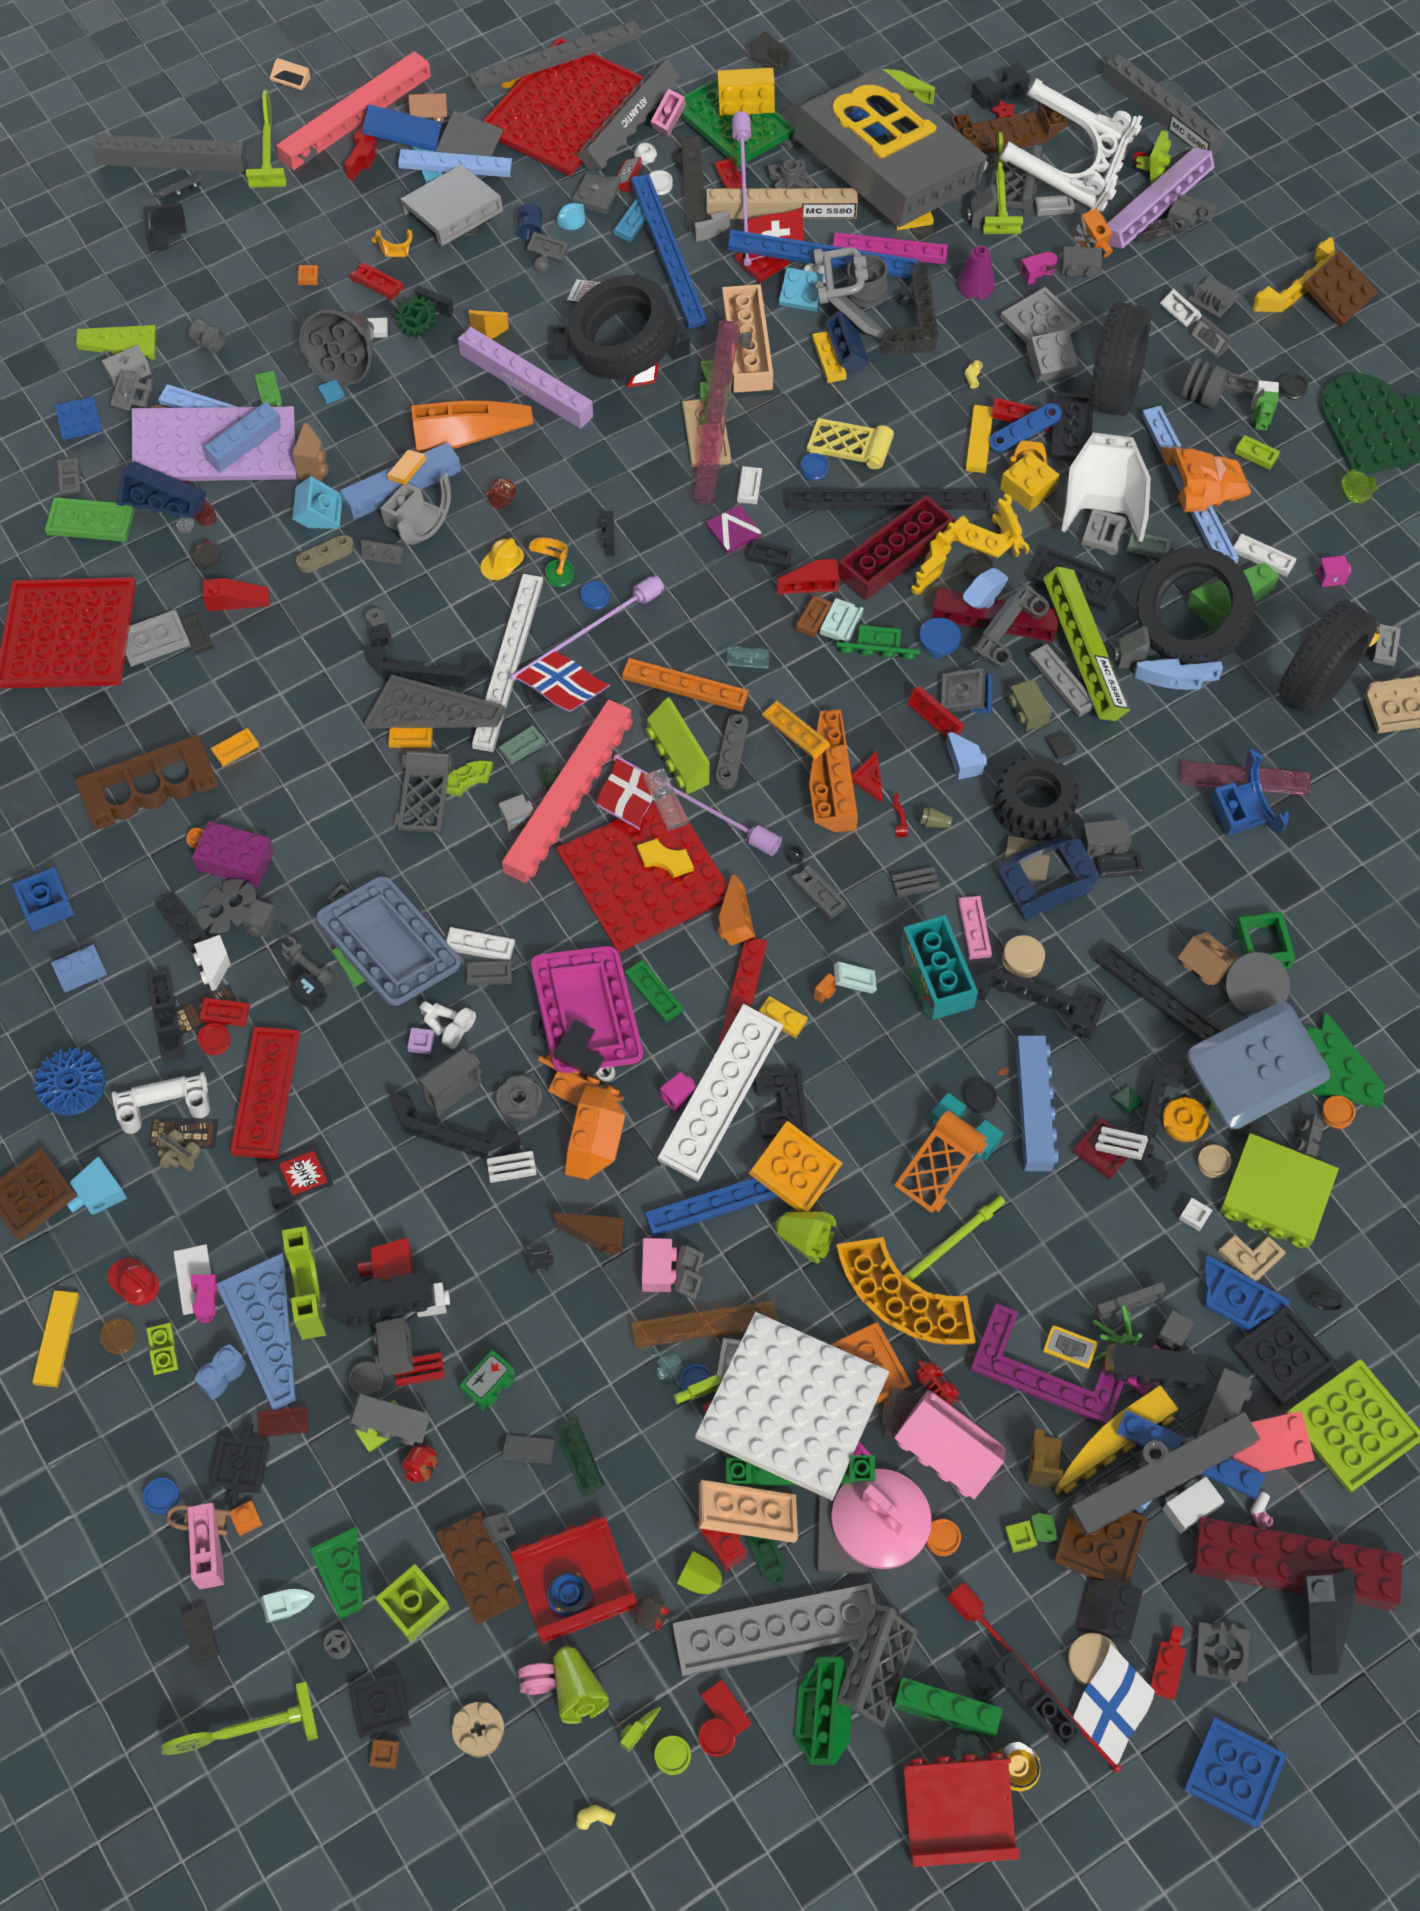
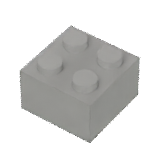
[1026,330,1078,382]

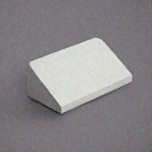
[1160,289,1202,327]

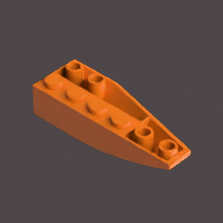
[411,401,533,452]
[809,710,858,832]

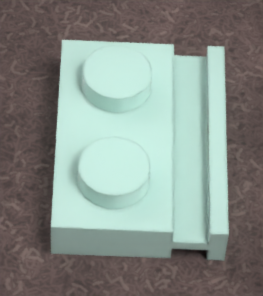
[820,598,863,643]

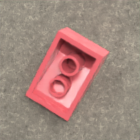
[1231,1411,1315,1473]

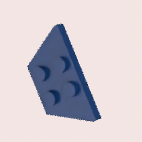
[1205,1255,1290,1331]

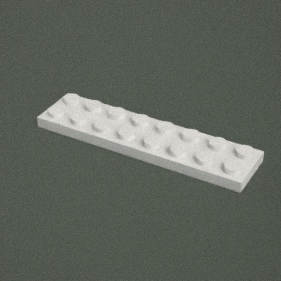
[657,1004,784,1182]

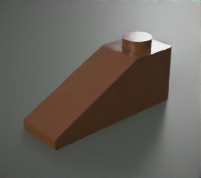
[553,1212,625,1255]

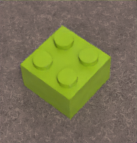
[375,1564,450,1643]

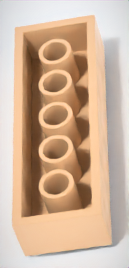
[722,284,773,393]

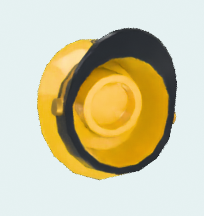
[998,1741,1041,1792]

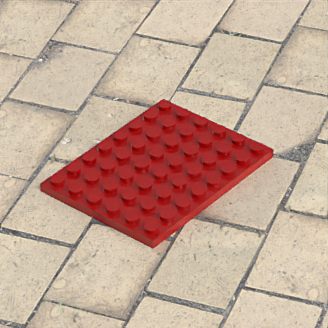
[483,37,644,176]

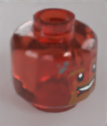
[486,478,516,509]

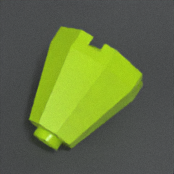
[775,1212,836,1264]

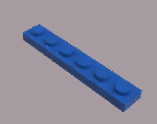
[645,1178,779,1237]
[1116,1410,1265,1499]

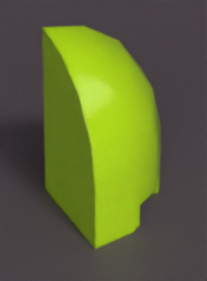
[677,1551,722,1594]

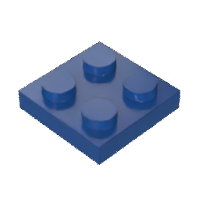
[55,396,102,440]

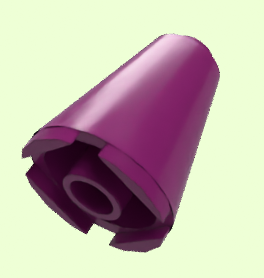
[957,246,995,300]

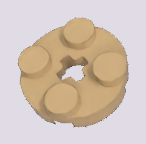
[452,1702,505,1757]

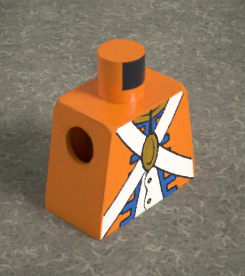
[1073,208,1113,258]

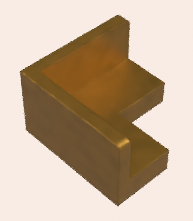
[1027,1429,1063,1488]

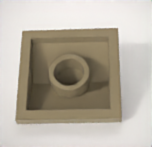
[1005,836,1051,882]

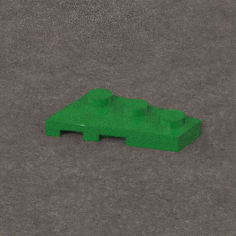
[310,1527,364,1620]

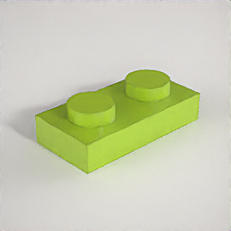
[1235,435,1280,470]

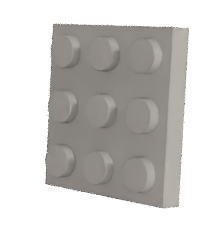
[1000,287,1083,344]

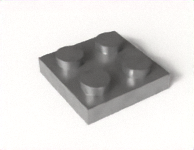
[941,668,986,713]

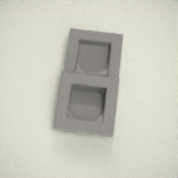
[694,211,730,242]

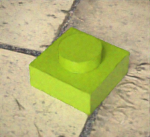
[1004,1521,1037,1553]

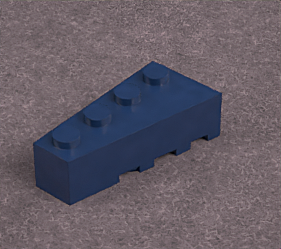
[117,461,206,518]

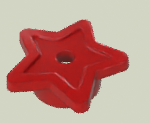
[992,101,1015,118]

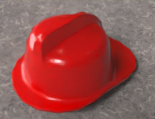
[107,1258,159,1306]

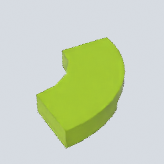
[440,761,493,797]

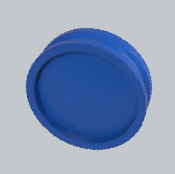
[800,453,829,480]
[581,581,610,610]
[680,1364,713,1400]
[143,1478,180,1515]

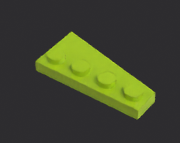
[76,325,157,360]

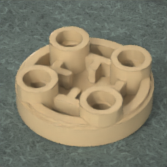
[1068,1633,1118,1686]

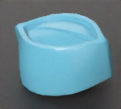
[557,203,585,230]

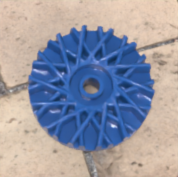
[33,1048,106,1116]

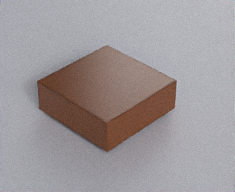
[369,1739,400,1770]

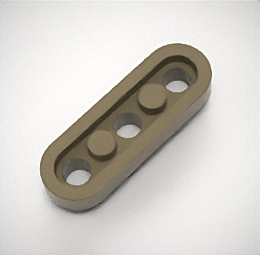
[296,535,354,573]

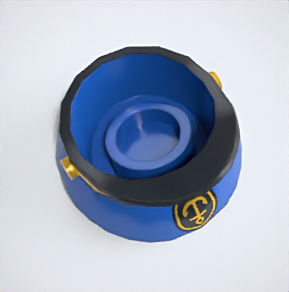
[547,1572,593,1618]

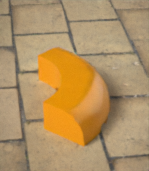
[837,1237,976,1345]

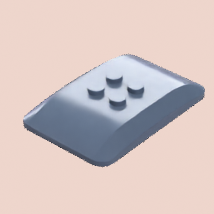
[317,877,461,1006]
[1187,1002,1330,1130]

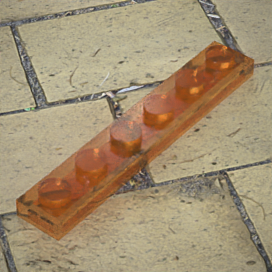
[632,1300,778,1349]

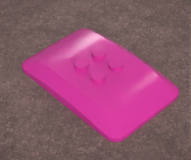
[531,946,643,1073]

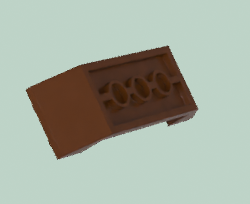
[951,101,1067,154]

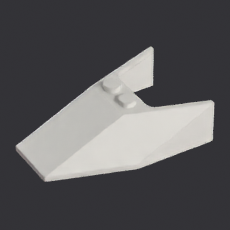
[1062,432,1151,542]

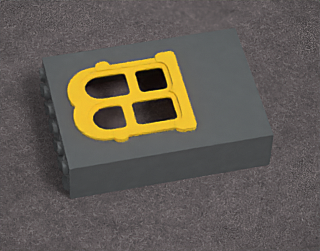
[794,68,987,228]

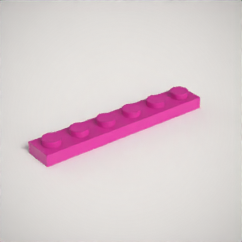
[833,232,948,264]

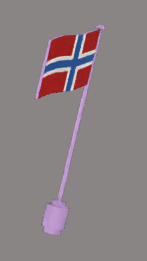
[510,576,664,712]

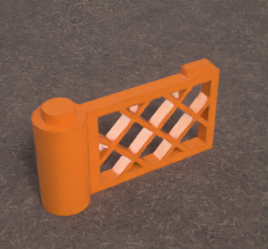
[894,1110,988,1213]

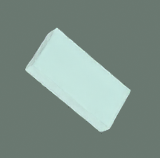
[834,962,877,993]

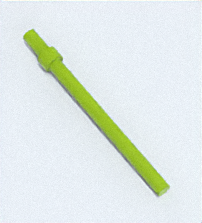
[901,1196,1005,1286]

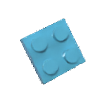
[779,267,824,312]

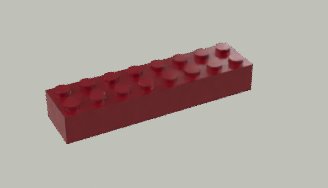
[1191,1517,1403,1611]

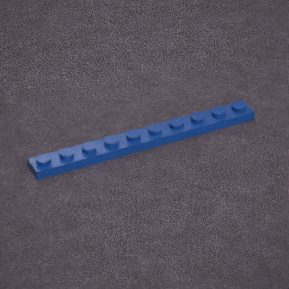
[631,174,707,329]
[728,229,918,280]

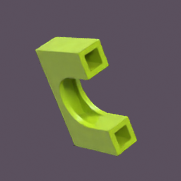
[282,1226,326,1340]

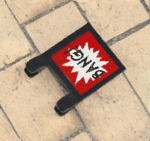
[257,1145,334,1209]

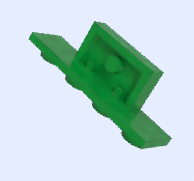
[836,625,920,660]

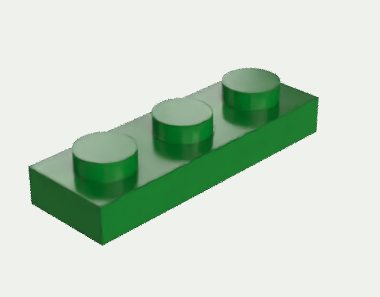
[625,960,684,1024]

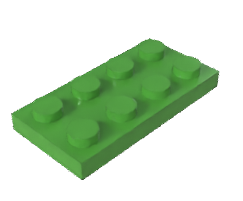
[45,497,135,542]

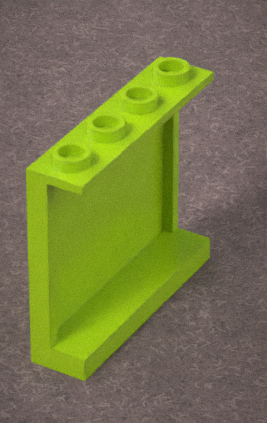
[1219,1133,1339,1249]

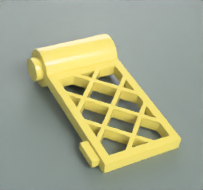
[807,418,894,469]

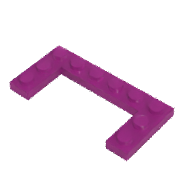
[970,1303,1124,1425]

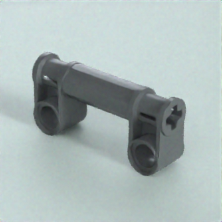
[971,582,1049,669]

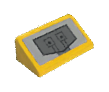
[1043,1325,1098,1369]

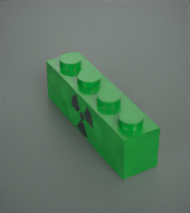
[893,1677,1003,1740]

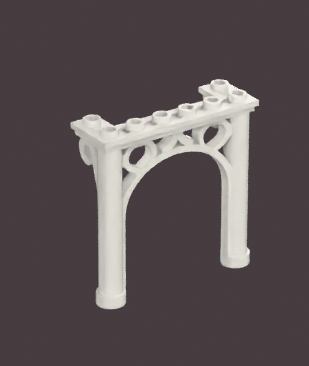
[999,78,1142,212]

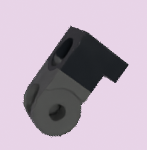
[366,608,393,648]

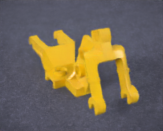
[911,494,1029,595]

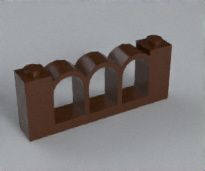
[75,735,218,831]

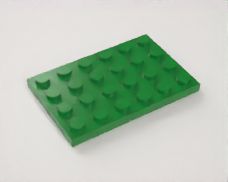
[680,77,796,166]

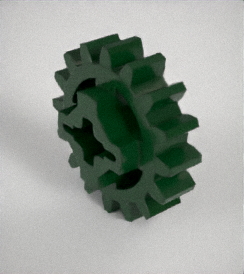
[395,295,438,339]

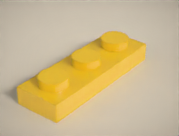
[812,331,847,383]

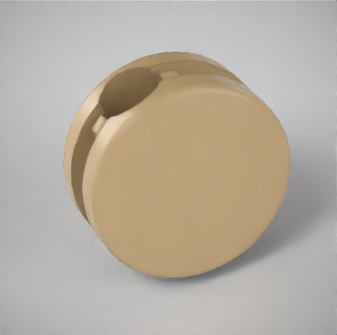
[1002,935,1045,979]

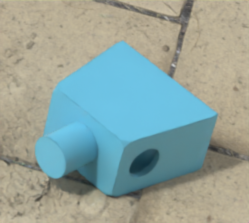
[67,1157,127,1215]

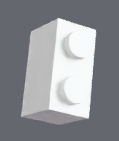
[1162,1477,1224,1534]

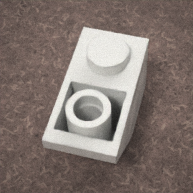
[193,935,230,991]

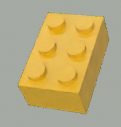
[718,68,775,116]

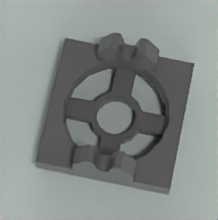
[1195,1622,1250,1683]

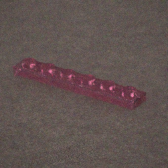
[1181,761,1311,795]

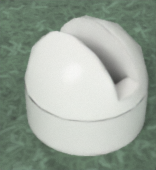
[596,1067,615,1082]

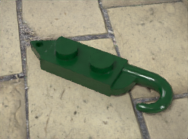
[744,1535,786,1588]

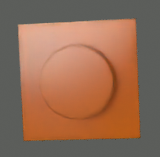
[298,265,319,285]
[814,973,836,1003]
[230,1501,263,1536]

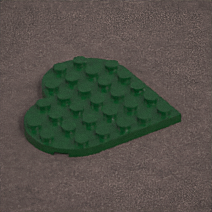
[1320,373,1420,477]

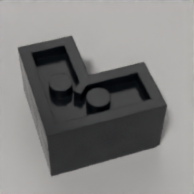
[144,203,187,251]

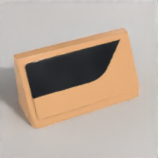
[270,58,311,90]

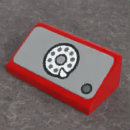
[616,157,642,192]

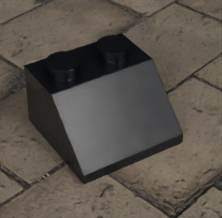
[1077,1579,1143,1645]

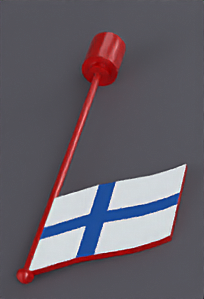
[946,1582,1155,1773]

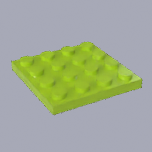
[1286,1359,1420,1494]

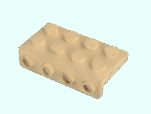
[1364,675,1420,733]

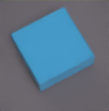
[318,379,344,404]

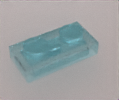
[727,646,770,669]

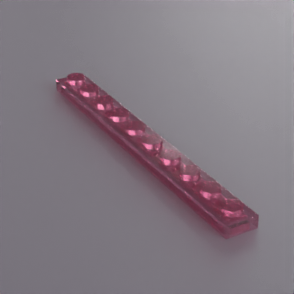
[694,320,740,503]

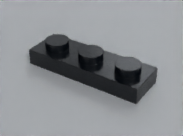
[155,892,209,954]

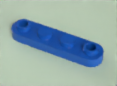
[989,403,1061,453]

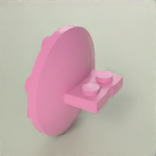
[831,1469,931,1569]

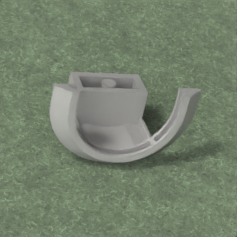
[380,473,451,545]

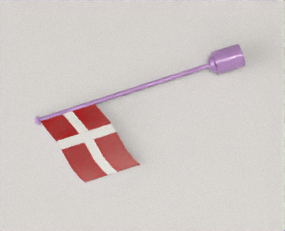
[597,754,782,856]

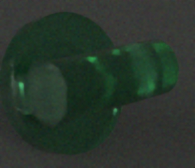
[540,766,560,792]

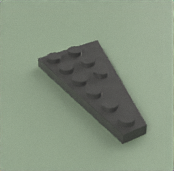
[364,674,506,729]

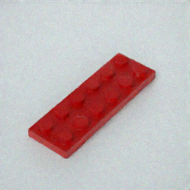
[230,1027,300,1160]

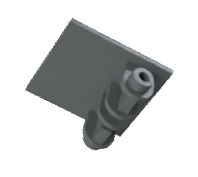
[1188,276,1241,318]

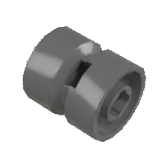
[188,318,226,354]

